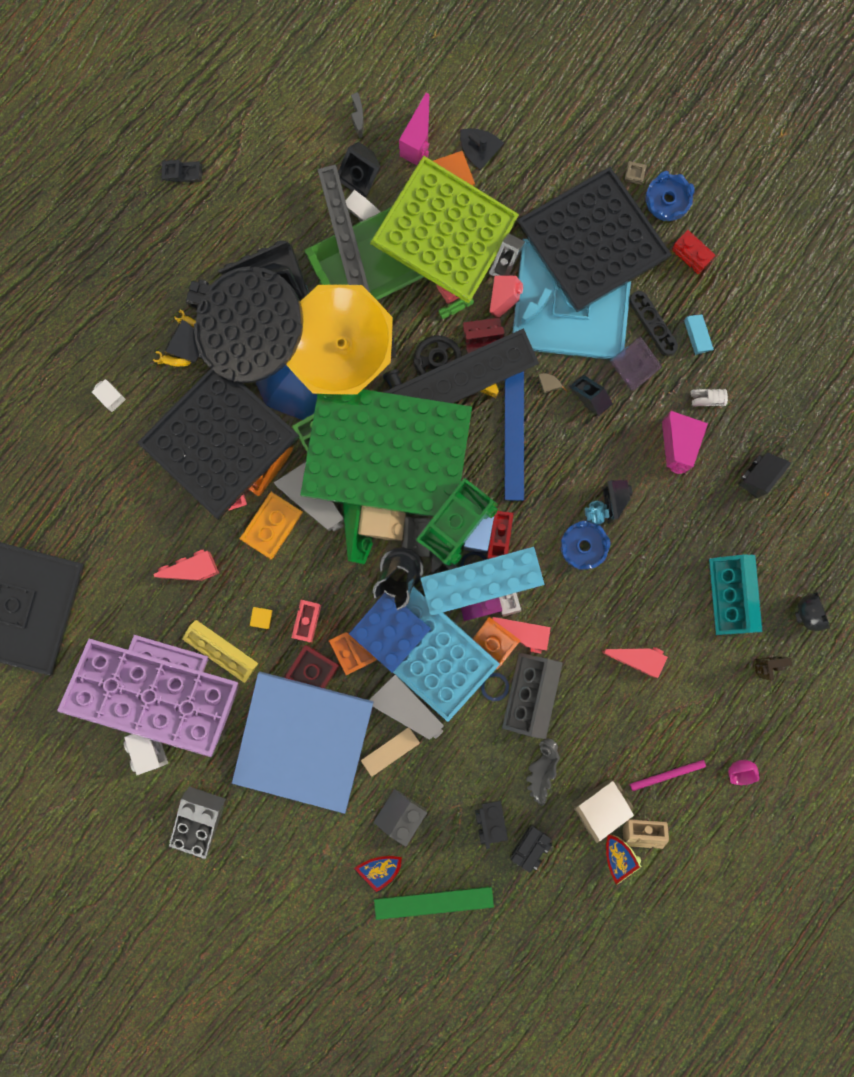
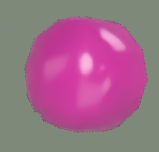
[728,760,759,785]

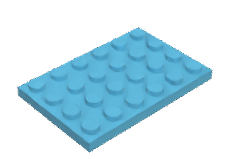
[393,586,500,722]

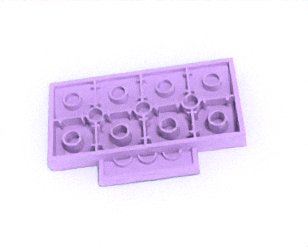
[57,635,239,757]

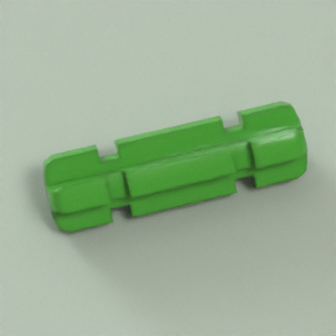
[438,298,474,319]

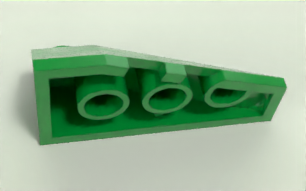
[343,503,373,564]

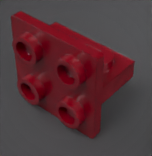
[463,318,504,354]

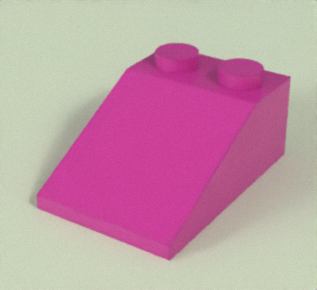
[399,93,430,165]

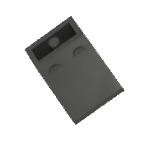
[169,786,226,859]

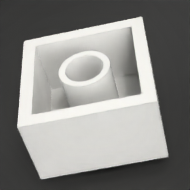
[124,734,168,775]

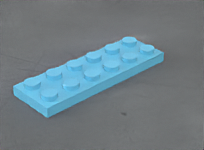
[420,547,545,616]

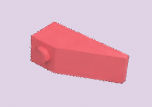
[492,617,551,654]
[602,647,668,678]

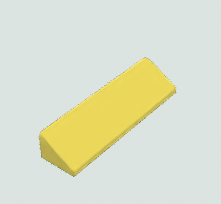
[182,620,258,683]

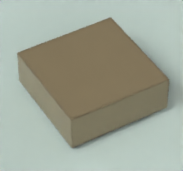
[624,161,647,185]

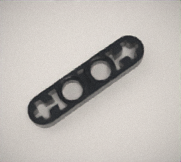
[629,291,678,356]

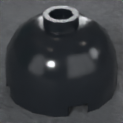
[795,591,830,631]

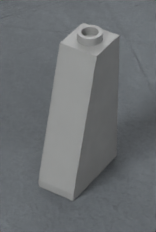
[274,462,344,532]
[369,675,444,740]

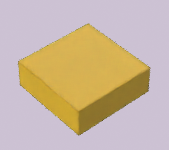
[250,607,273,629]

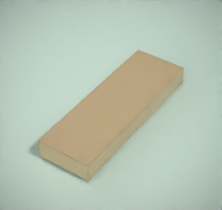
[361,727,420,777]

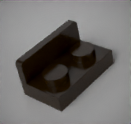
[754,656,792,680]

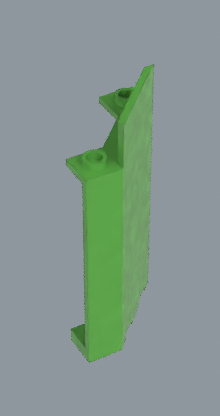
[304,207,424,300]

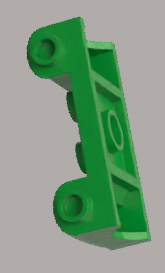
[416,478,498,566]

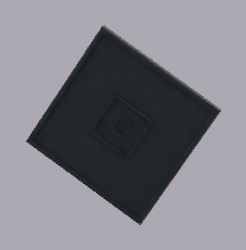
[0,542,85,676]

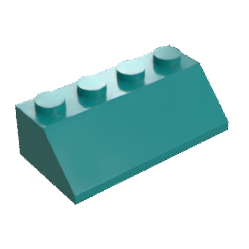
[709,554,762,635]

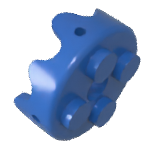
[645,171,695,221]
[560,521,610,570]

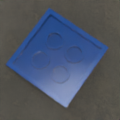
[349,593,432,673]

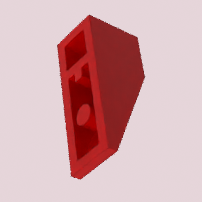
[487,511,514,559]

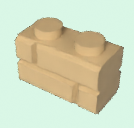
[623,820,669,849]

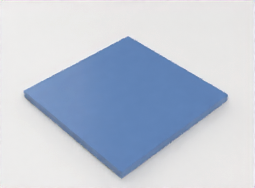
[232,671,374,814]

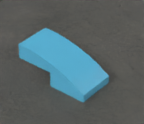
[521,288,552,325]

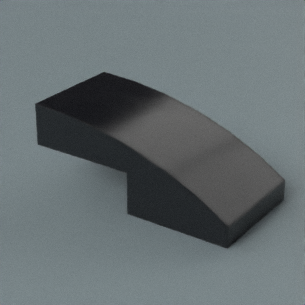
[161,160,203,182]

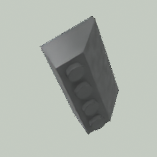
[502,653,563,739]

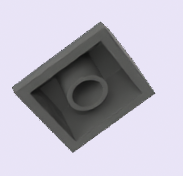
[373,788,427,847]

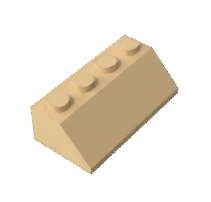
[358,506,405,541]

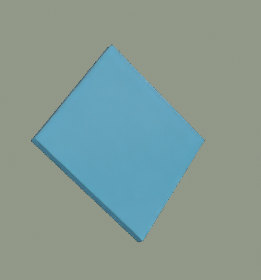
[512,239,631,361]

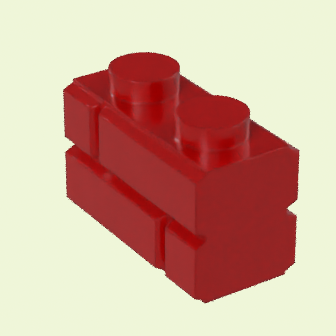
[671,230,716,275]

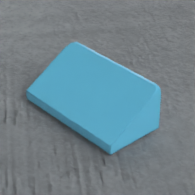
[684,315,714,355]

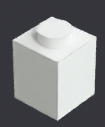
[92,379,126,412]

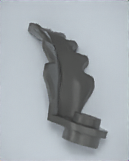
[526,738,560,806]

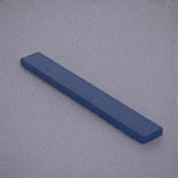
[504,371,524,501]

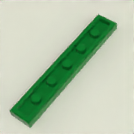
[374,886,494,920]

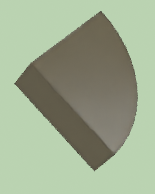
[538,373,562,393]

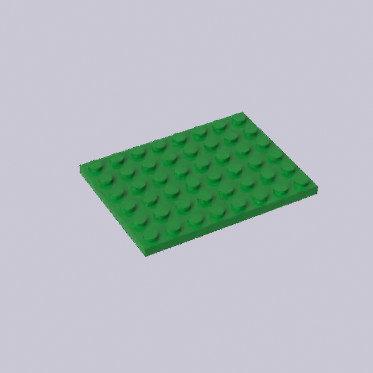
[300,389,472,517]

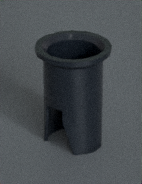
[373,547,424,610]

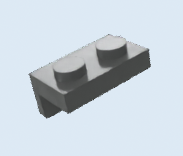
[402,517,433,557]

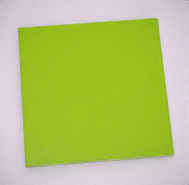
[370,156,519,303]

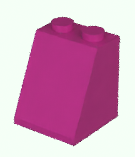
[662,411,708,474]

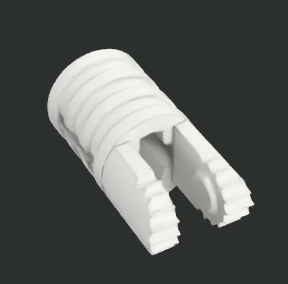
[691,389,728,406]

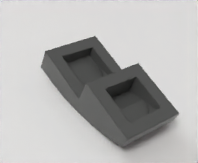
[351,92,364,139]

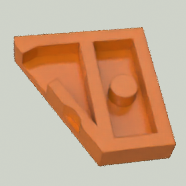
[328,632,377,676]

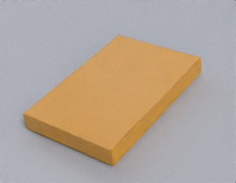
[240,492,303,560]

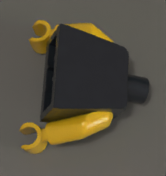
[153,310,203,367]

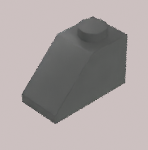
[489,233,525,276]

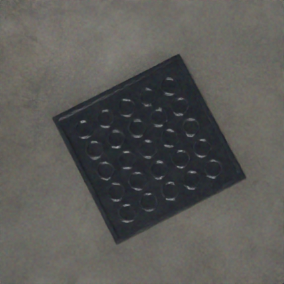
[516,166,672,312]
[137,369,300,520]

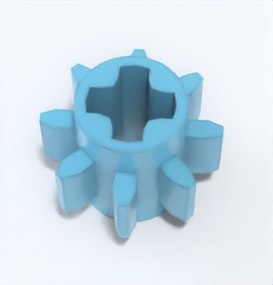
[585,501,609,525]

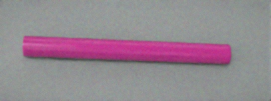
[630,760,706,791]

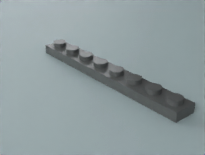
[318,165,370,293]

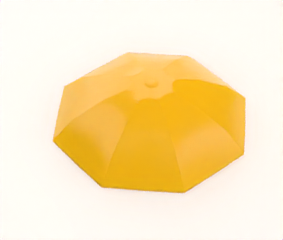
[286,285,393,394]

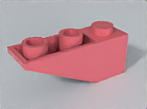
[153,550,219,581]

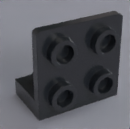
[475,800,508,849]

